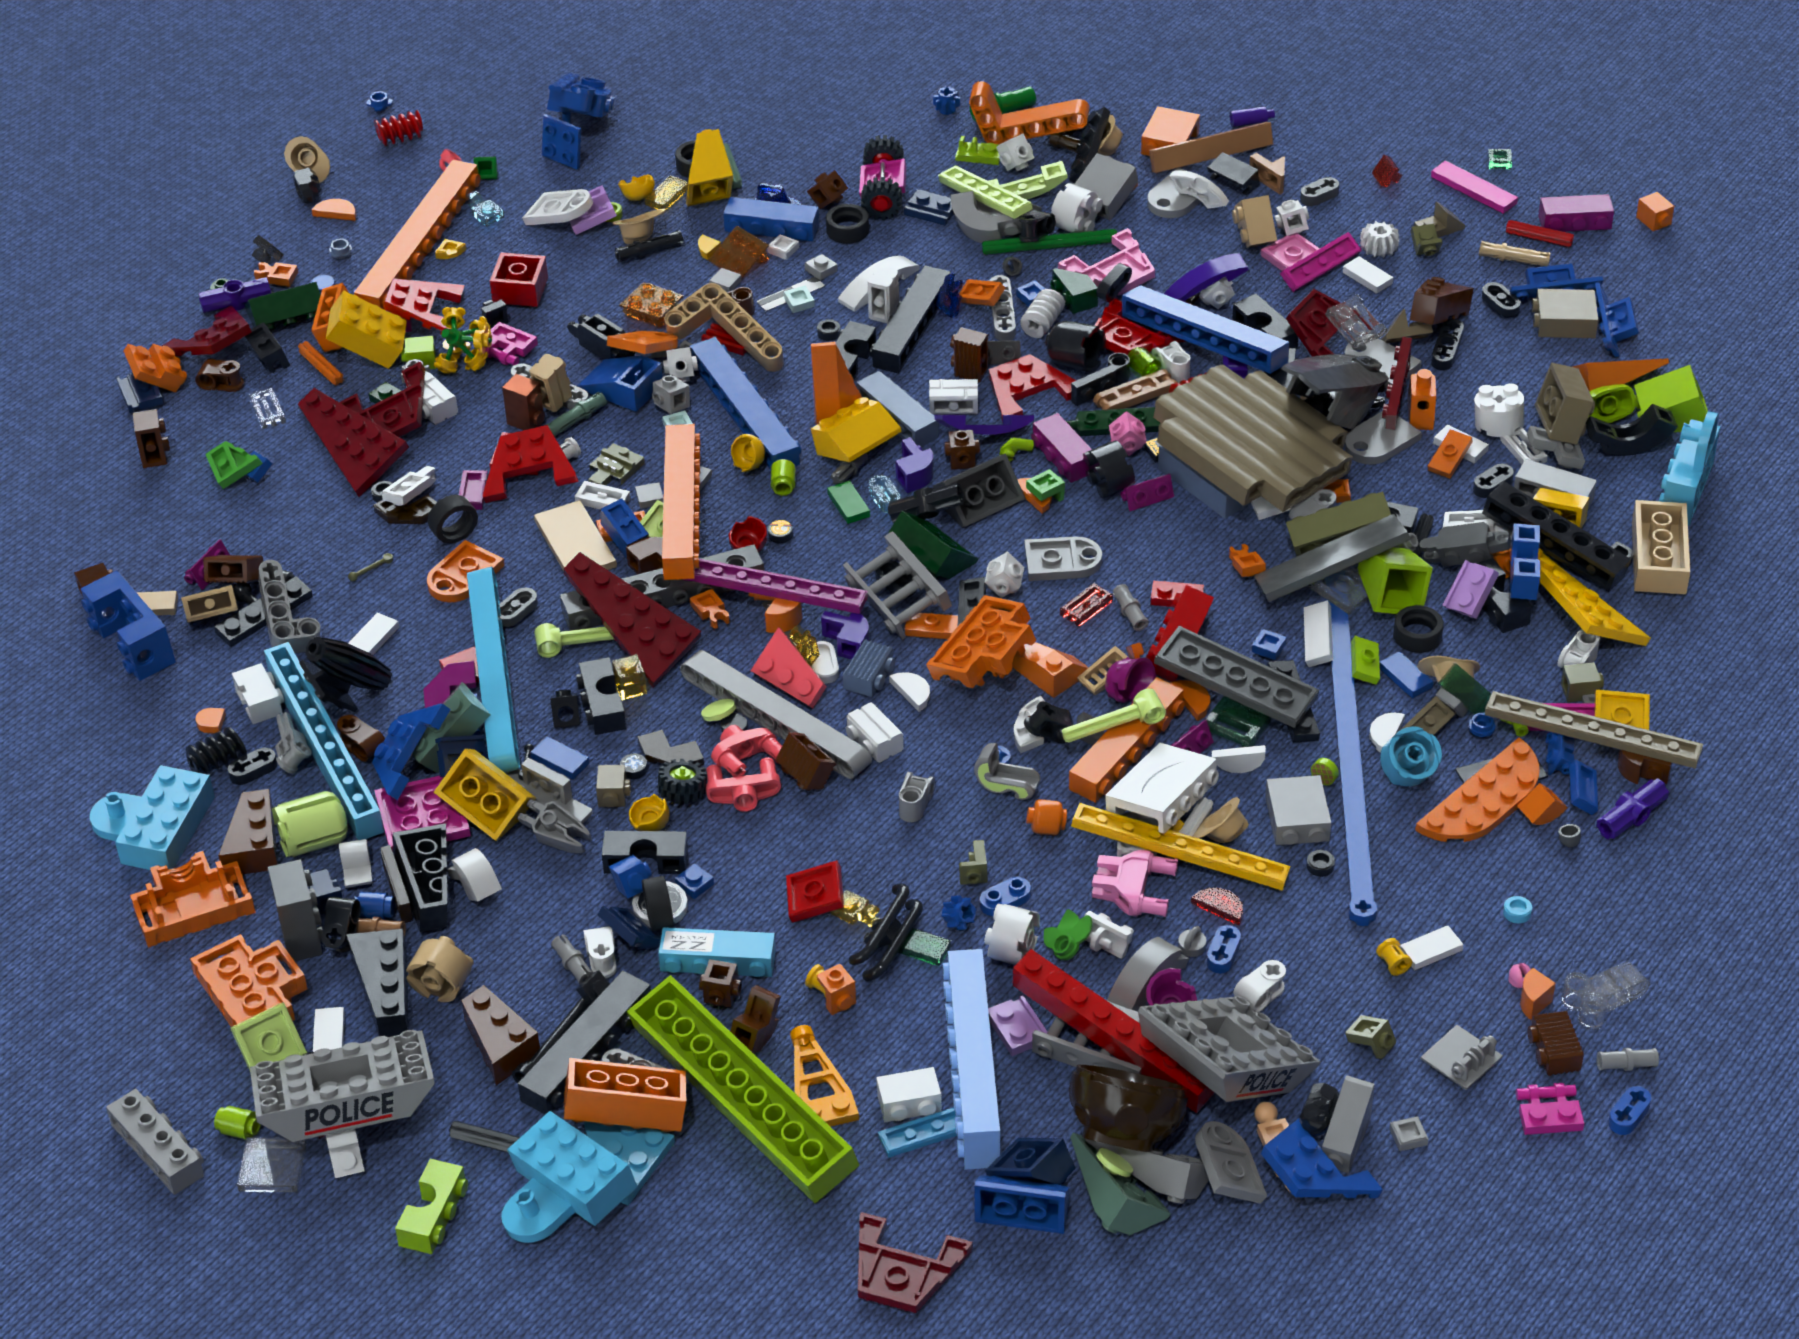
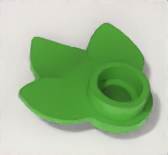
[1044,909,1092,961]

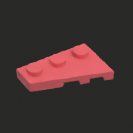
[750,627,827,709]

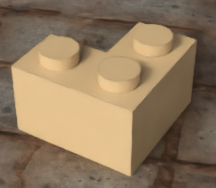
[1232,195,1277,248]

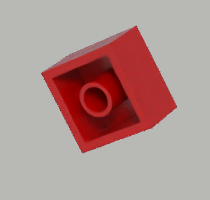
[490,252,548,307]

